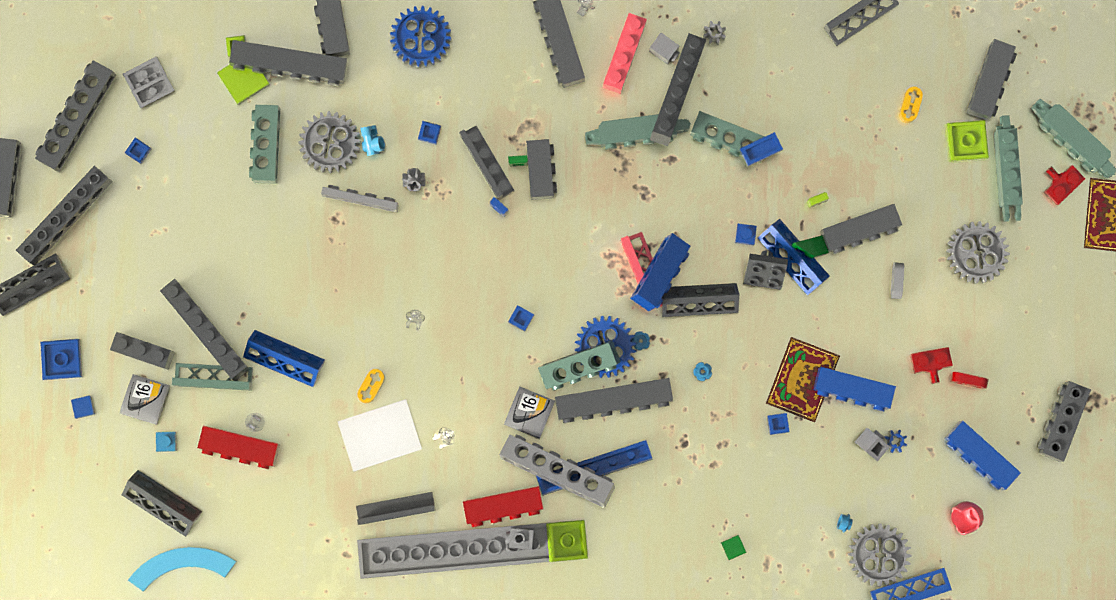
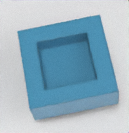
[156,432,177,452]

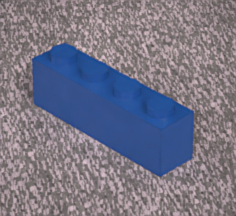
[630,233,691,311]
[813,367,896,412]
[944,421,1021,490]

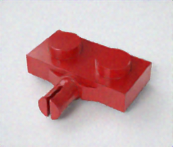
[1044,165,1085,205]
[910,347,953,384]

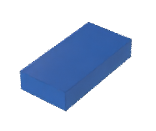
[740,132,783,166]

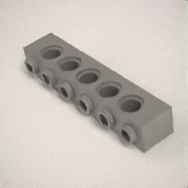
[499,434,615,508]

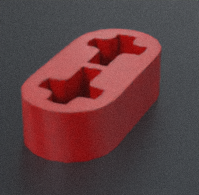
[951,372,989,389]

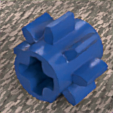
[884,430,907,453]

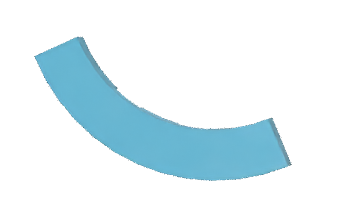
[128,547,237,592]

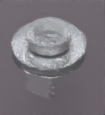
[577,0,595,16]
[406,310,425,330]
[245,413,265,432]
[433,427,455,448]

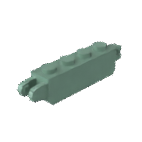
[1031,99,1116,179]
[585,114,691,150]
[994,115,1023,222]

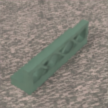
[172,363,253,391]

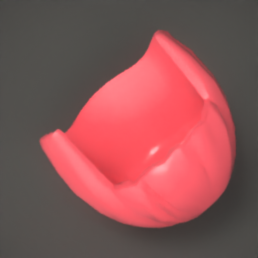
[951,501,984,535]

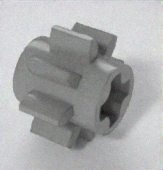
[703,21,726,45]
[402,168,425,191]

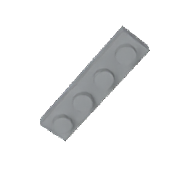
[321,185,399,212]

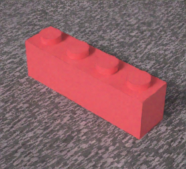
[603,13,647,94]

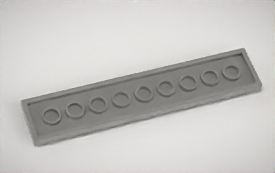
[357,523,549,579]

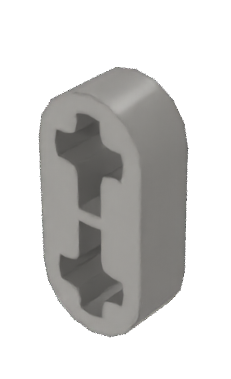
[891,262,904,299]

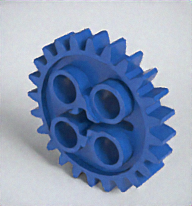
[390,6,452,68]
[575,316,637,378]

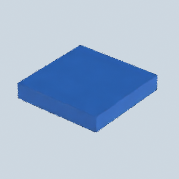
[40,339,82,380]

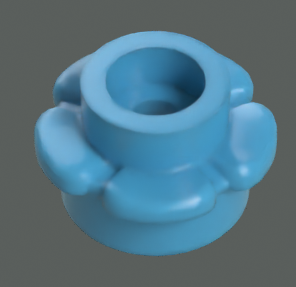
[631,331,650,350]
[693,362,712,381]
[837,514,853,533]

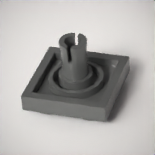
[743,250,788,290]

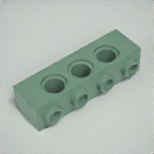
[249,105,281,184]
[690,111,765,164]
[538,340,621,390]

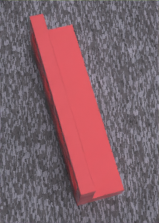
[620,232,662,311]

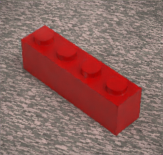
[197,426,280,469]
[463,486,543,527]

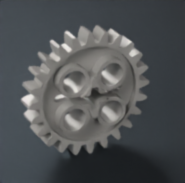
[298,111,361,174]
[946,221,1010,284]
[848,523,912,587]

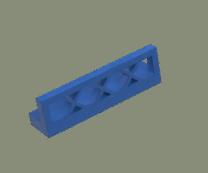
[758,219,830,295]
[243,330,325,387]
[870,568,952,600]

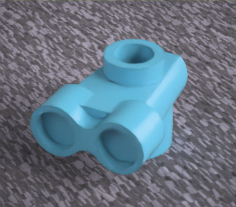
[360,125,385,156]

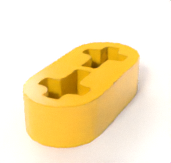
[899,86,923,123]
[357,369,385,403]

